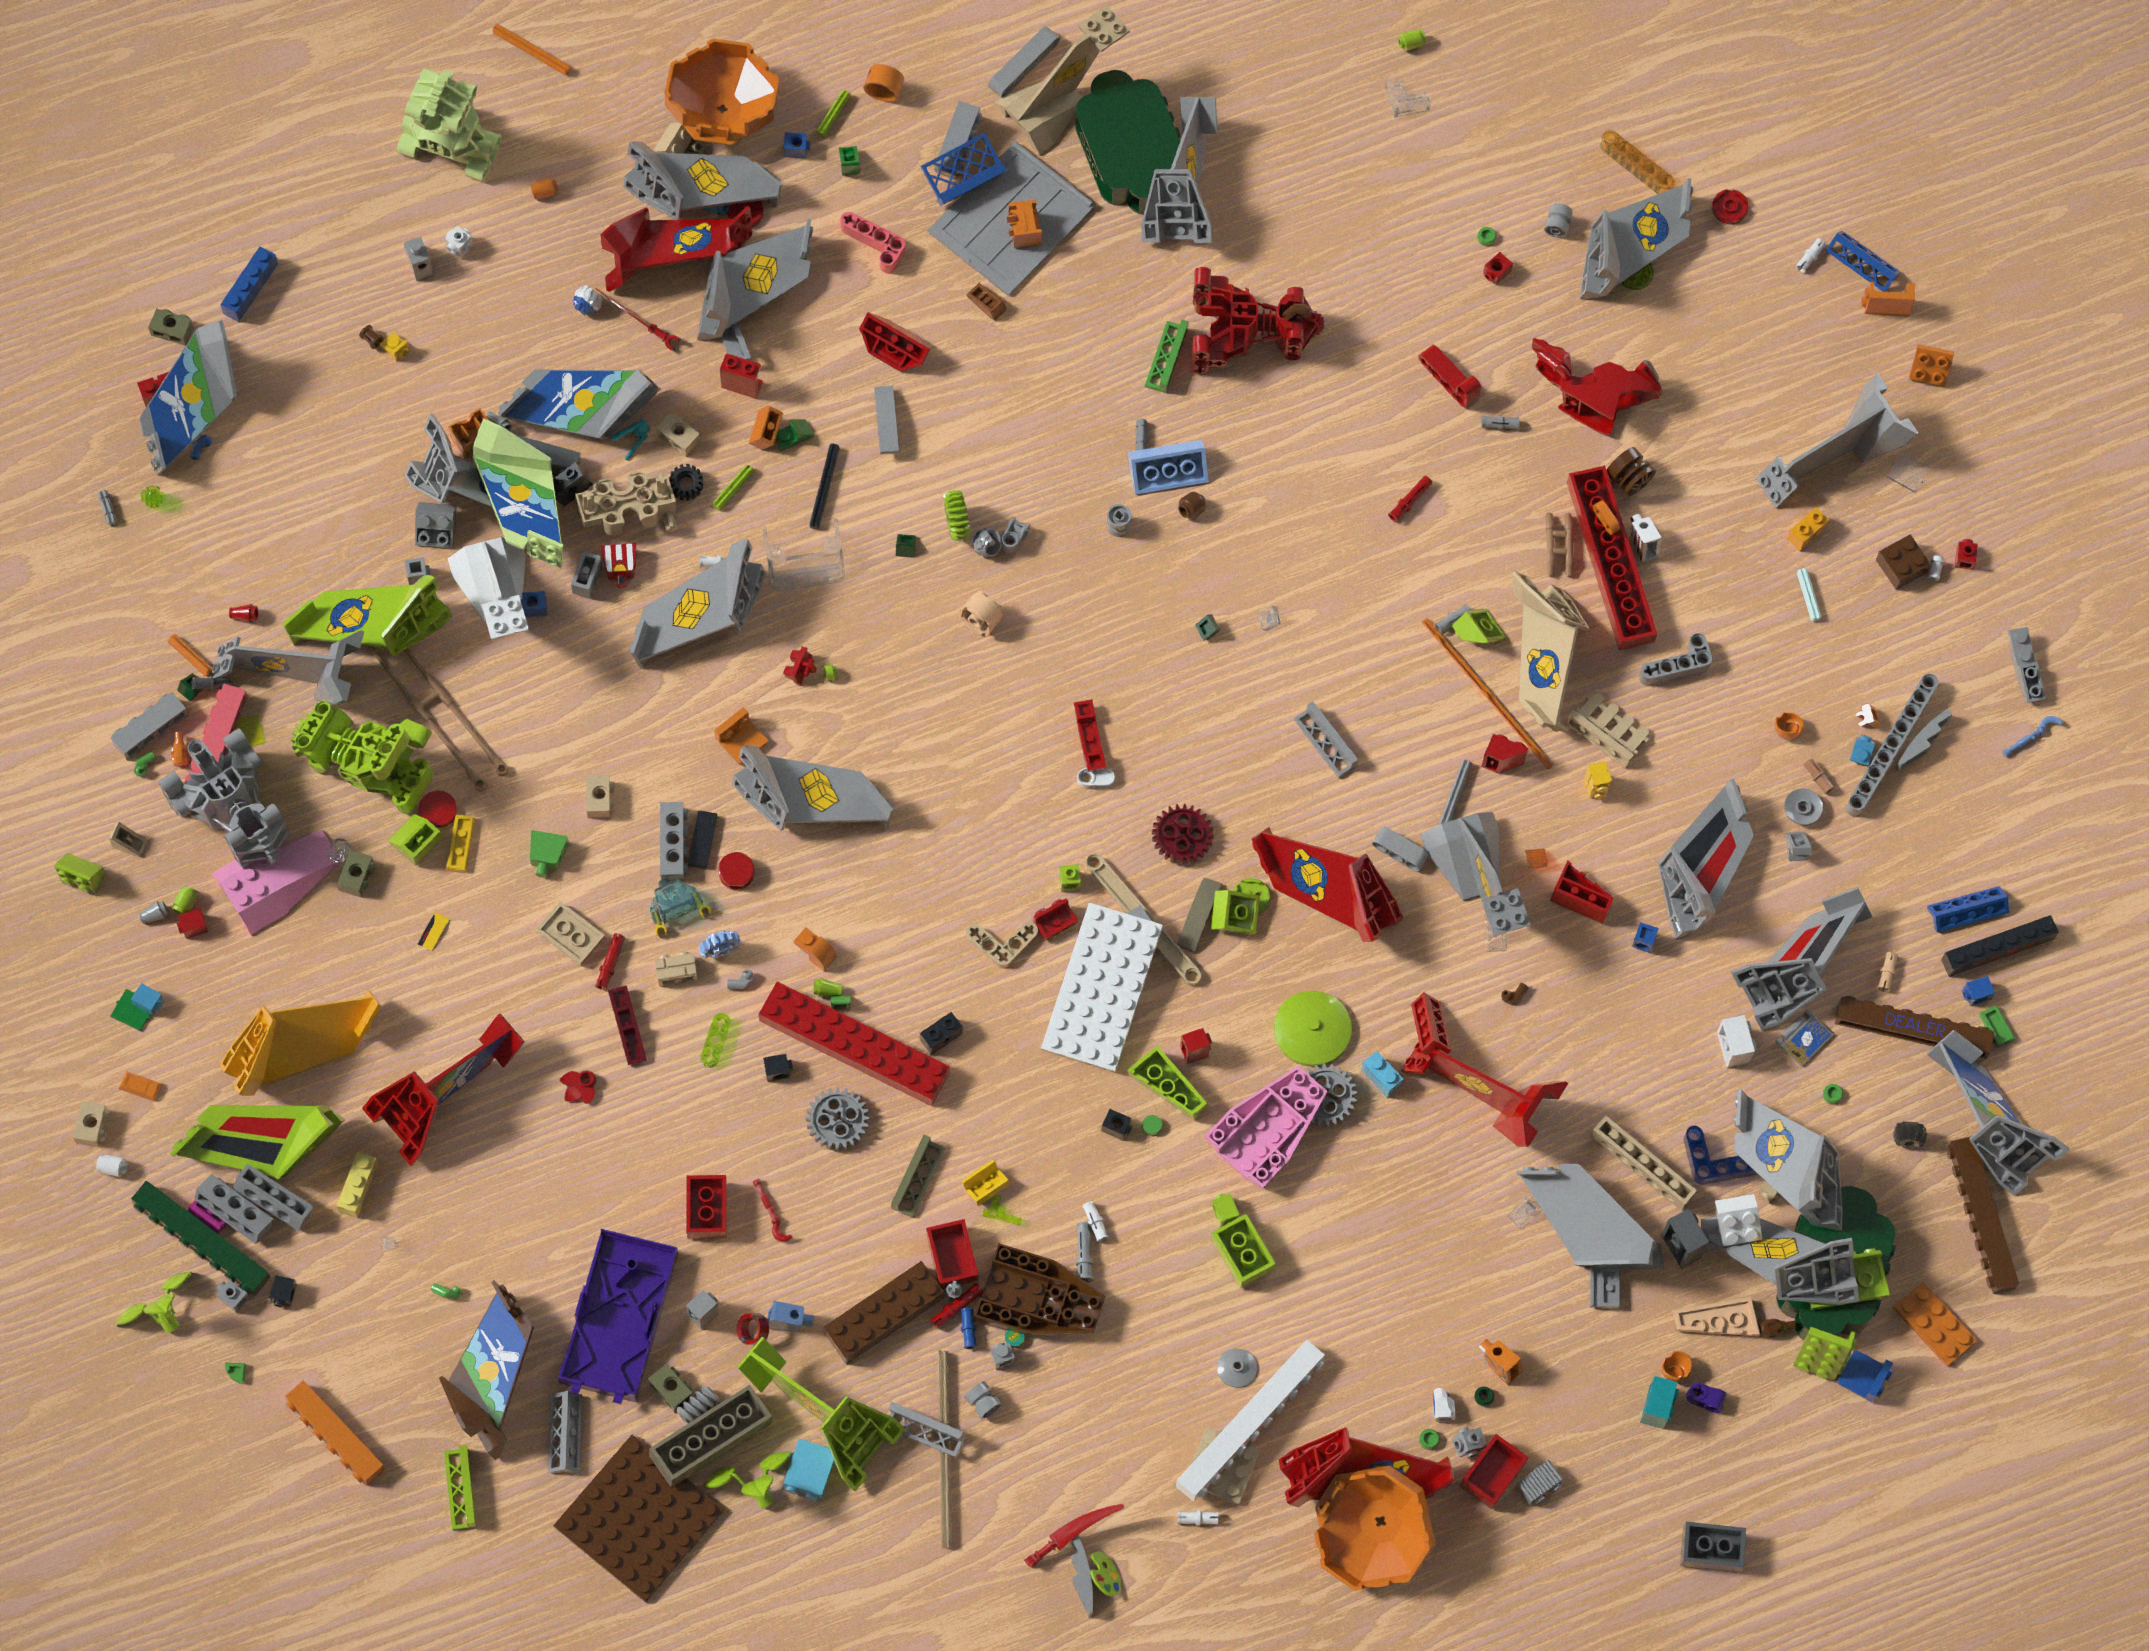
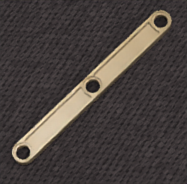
[1086,854,1201,987]

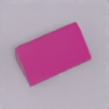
[188,1200,227,1235]

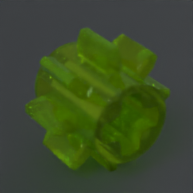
[141,486,164,508]

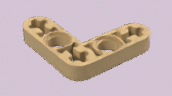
[966,922,1038,968]

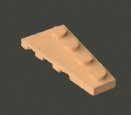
[1673,1297,1760,1336]

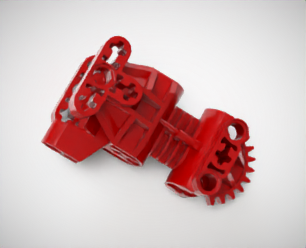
[1191,267,1324,374]

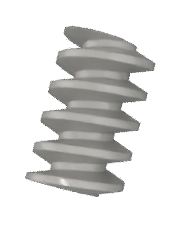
[676,1386,721,1425]

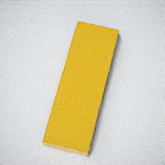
[446,815,475,873]

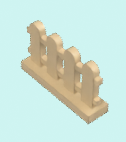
[1565,692,1649,769]

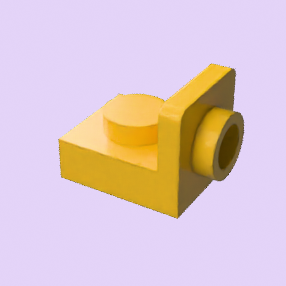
[380,332,410,361]

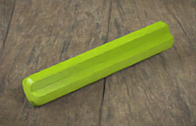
[817,90,851,137]
[713,465,754,511]

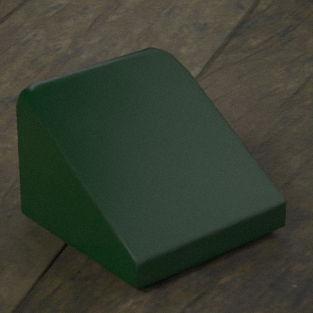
[895,534,916,558]
[177,673,203,701]

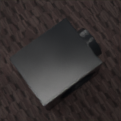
[763,1054,793,1082]
[1101,1109,1133,1141]
[269,1275,297,1308]

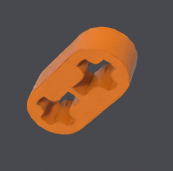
[1593,500,1620,535]

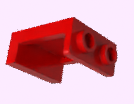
[720,353,763,399]

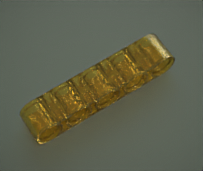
[1600,130,1675,194]

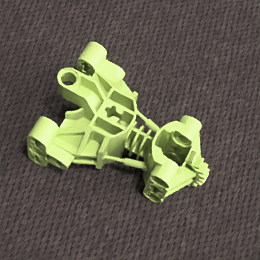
[397,68,502,182]

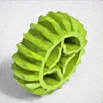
[943,490,970,541]

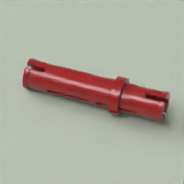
[1388,475,1433,522]
[595,933,625,991]
[930,1283,984,1329]

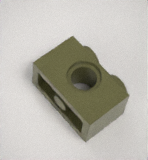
[148,308,194,346]
[337,850,375,897]
[648,1364,693,1413]

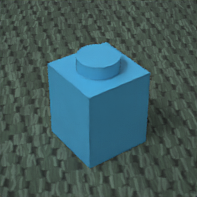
[131,983,163,1016]

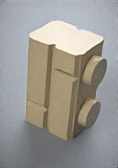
[655,952,697,986]

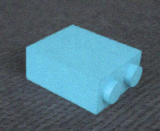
[783,1439,835,1501]

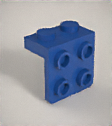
[1838,1350,1893,1403]

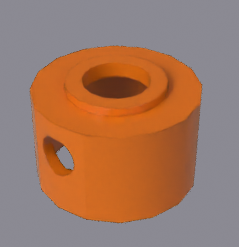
[863,64,904,102]

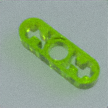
[701,1013,731,1068]

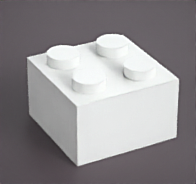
[1717,1015,1756,1068]
[1715,1194,1762,1246]

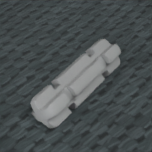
[1135,418,1147,451]
[98,490,117,526]

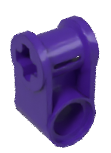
[1686,1382,1727,1413]

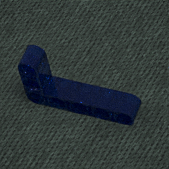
[1683,1125,1758,1185]

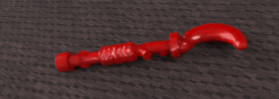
[753,1179,792,1242]

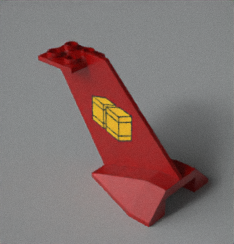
[1401,1042,1568,1147]

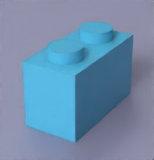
[1361,1051,1403,1098]

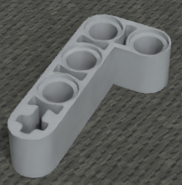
[1639,633,1712,686]

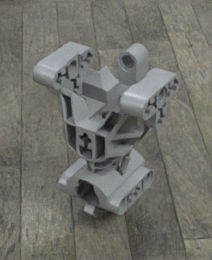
[158,728,291,869]

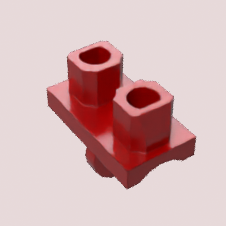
[783,646,817,686]

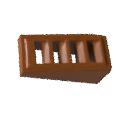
[966,283,1007,321]

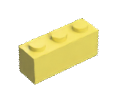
[337,1152,378,1218]

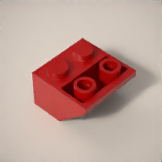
[1481,734,1529,774]

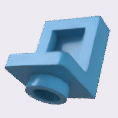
[1850,735,1875,766]

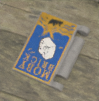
[1775,1010,1834,1067]

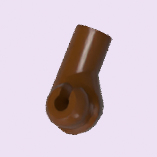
[1282,304,1311,320]

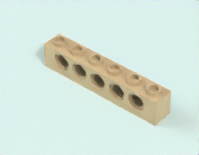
[1591,1116,1697,1211]

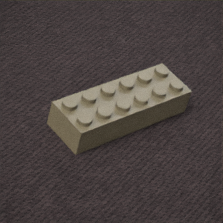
[649,1385,772,1488]

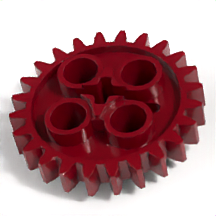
[1152,804,1214,865]

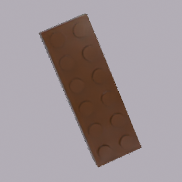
[823,1261,944,1365]

